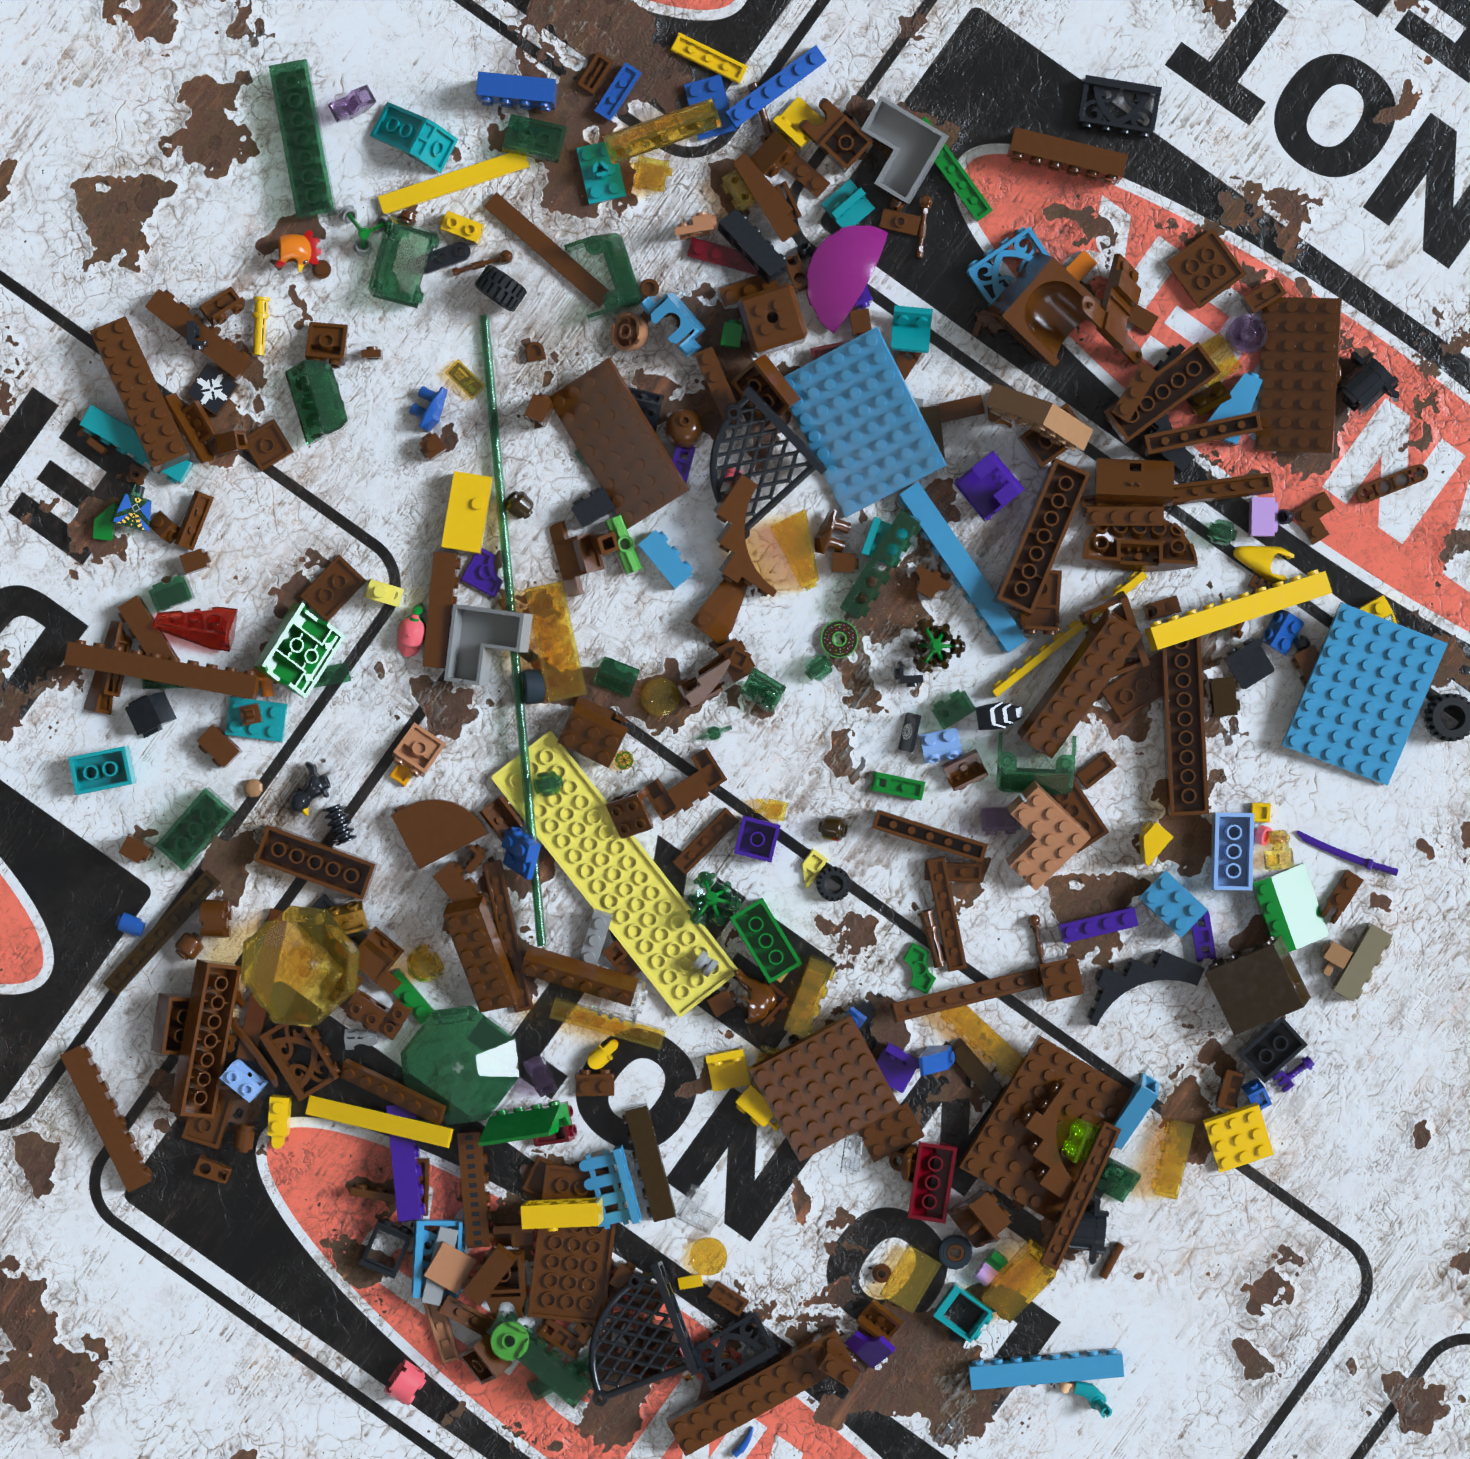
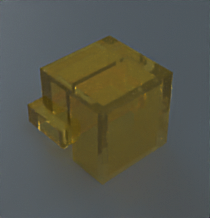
[633,155,674,192]

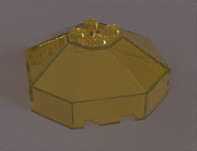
[241,906,360,1027]

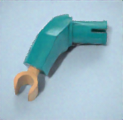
[1059,1381,1112,1418]

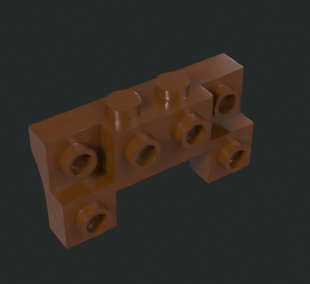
[645,747,727,821]
[328,967,413,1040]

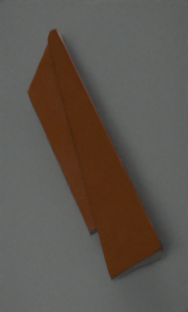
[733,152,800,242]
[84,620,132,715]

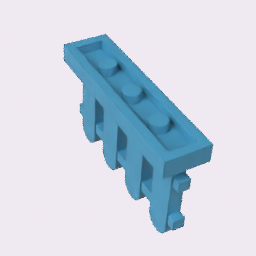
[579,1145,642,1230]

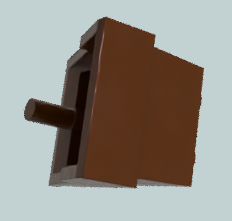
[947,1189,1011,1248]

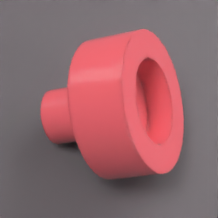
[1254,825,1272,846]

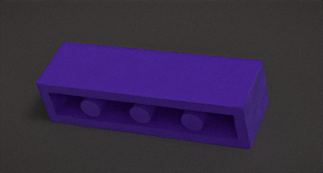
[1057,906,1139,944]

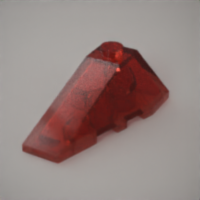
[153,607,238,652]

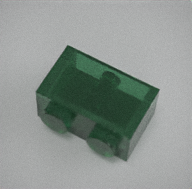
[148,575,195,613]

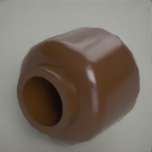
[175,932,204,961]

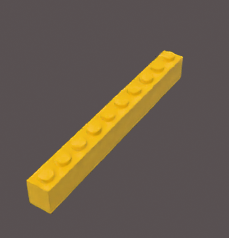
[1145,569,1332,651]

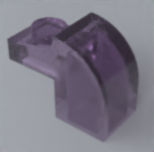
[328,84,377,122]
[523,1055,558,1097]

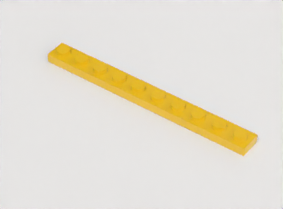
[991,571,1147,697]

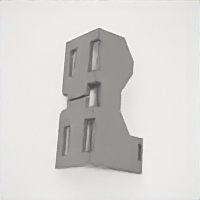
[344,1029,377,1050]

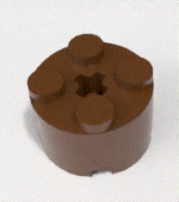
[199,899,233,938]

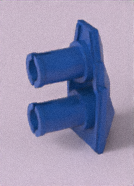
[409,386,448,432]

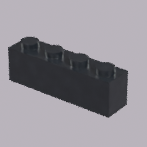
[718,209,787,285]

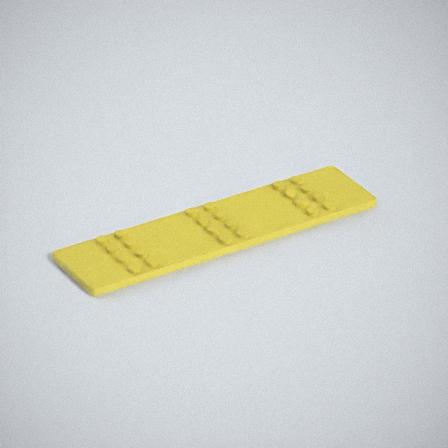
[492,731,738,1017]

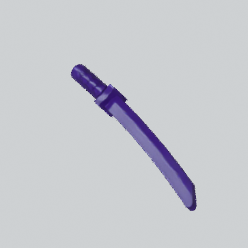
[1296,830,1398,876]

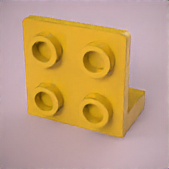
[772,97,825,151]
[705,1046,750,1092]

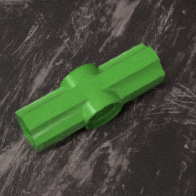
[605,515,642,575]

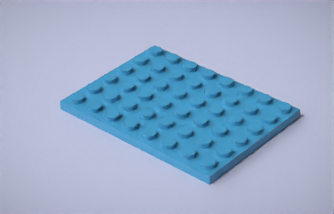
[784,327,947,518]
[1281,602,1448,786]

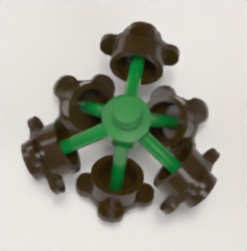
[909,618,966,673]

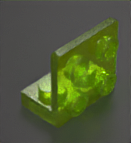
[1062,1118,1099,1163]

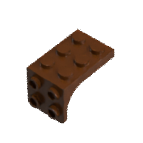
[1019,570,1062,635]

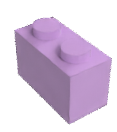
[1248,497,1278,537]

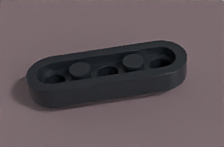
[415,242,471,275]

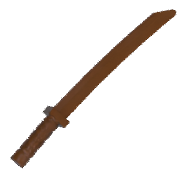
[231,1017,278,1087]

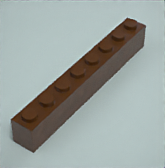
[60,1043,153,1193]

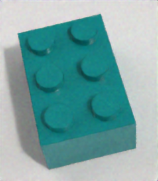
[68,746,136,795]

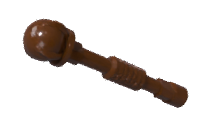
[915,195,932,258]
[452,250,513,276]
[1028,914,1045,961]

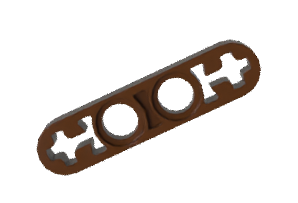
[1356,464,1428,503]

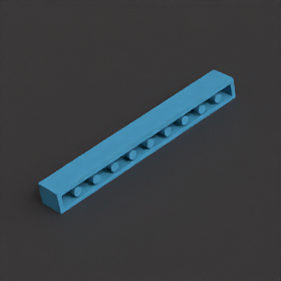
[898,482,1027,653]

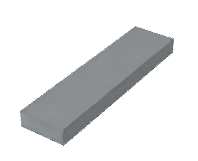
[421,1226,459,1306]

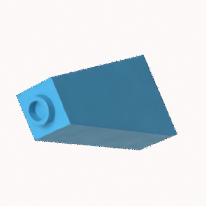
[1206,372,1263,446]
[1112,1073,1159,1150]

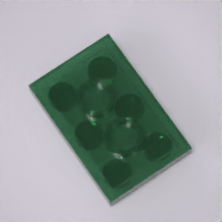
[502,114,567,163]

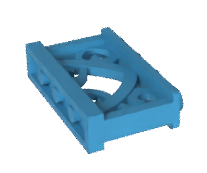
[966,227,1050,307]
[411,1219,465,1298]

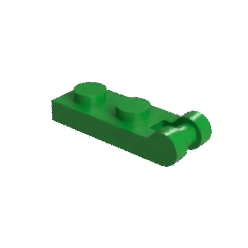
[869,771,926,801]

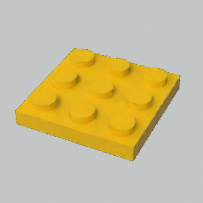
[1203,1102,1274,1173]

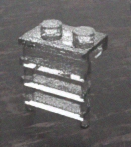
[591,980,648,1026]

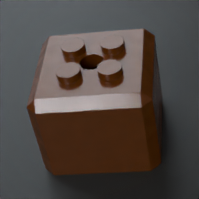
[738,283,808,357]

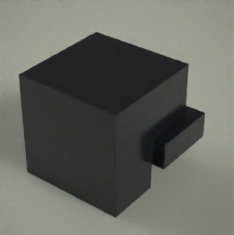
[125,691,177,738]

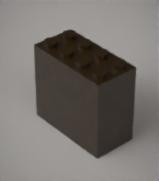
[1204,935,1311,1036]

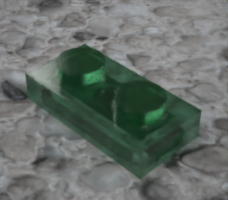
[313,662,351,688]

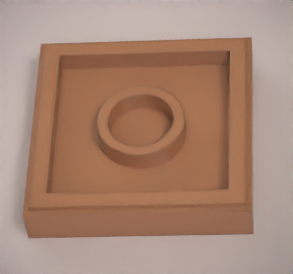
[423,1241,477,1294]

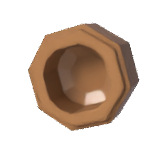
[244,779,263,797]

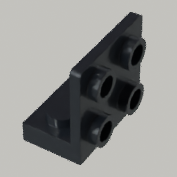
[628,387,664,433]

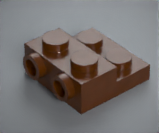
[305,322,349,369]

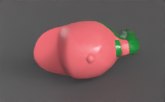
[397,603,426,657]

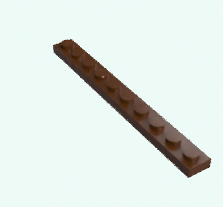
[1080,472,1274,517]

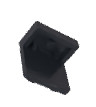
[1223,637,1275,689]

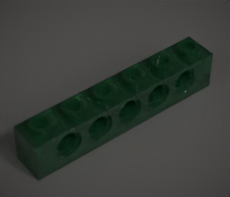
[839,509,922,620]

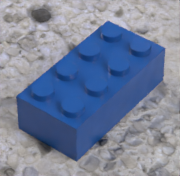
[476,71,558,112]

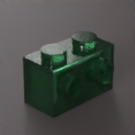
[931,689,976,730]

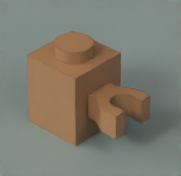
[1320,940,1353,977]

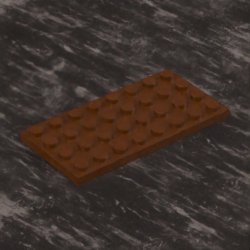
[1255,297,1342,453]
[550,358,689,529]
[527,1163,621,1325]

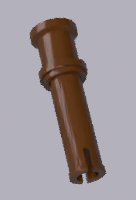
[917,909,946,968]

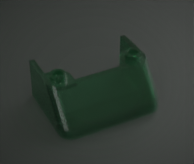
[564,233,642,322]
[996,732,1076,795]

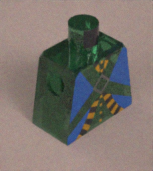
[110,484,152,532]

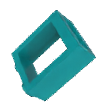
[932,1282,993,1343]

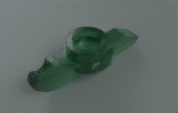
[696,725,732,740]

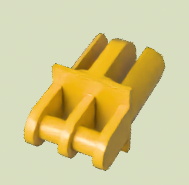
[587,1039,618,1069]

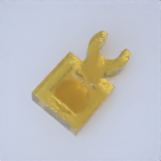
[753,798,788,821]

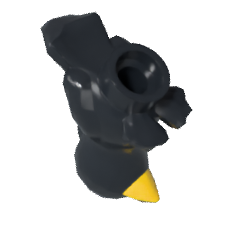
[290,761,331,816]

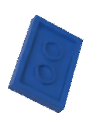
[684,74,736,141]

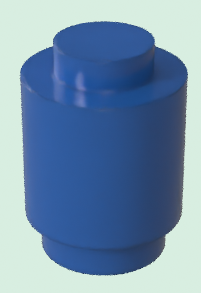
[115,913,146,937]

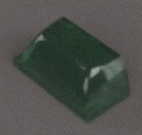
[285,359,348,445]

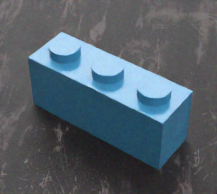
[638,530,693,589]

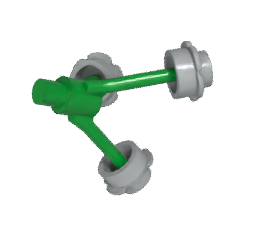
[339,205,394,257]

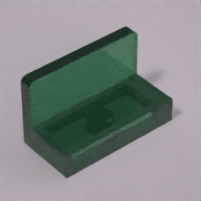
[594,656,640,698]

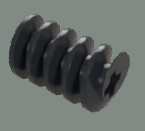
[322,804,357,846]

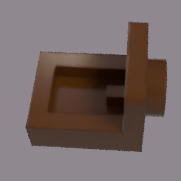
[147,510,180,544]

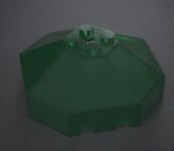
[400,1005,521,1125]

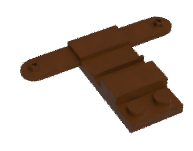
[1080,253,1142,365]

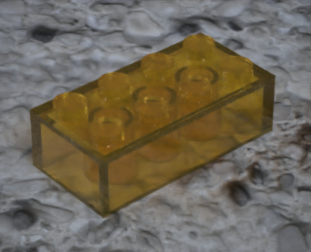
[783,955,835,1037]

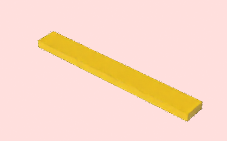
[378,148,530,214]
[305,1095,453,1148]

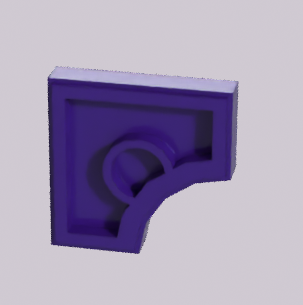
[461,548,504,598]
[844,1331,896,1369]

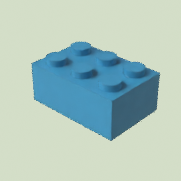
[1139,870,1208,938]

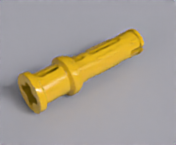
[252,296,270,356]

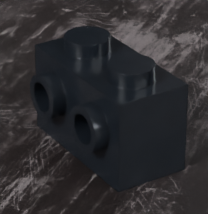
[571,487,616,529]

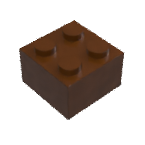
[1036,954,1084,1002]
[458,1333,513,1385]

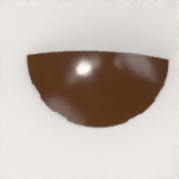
[1082,519,1198,572]

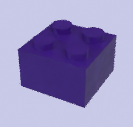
[734,815,781,862]

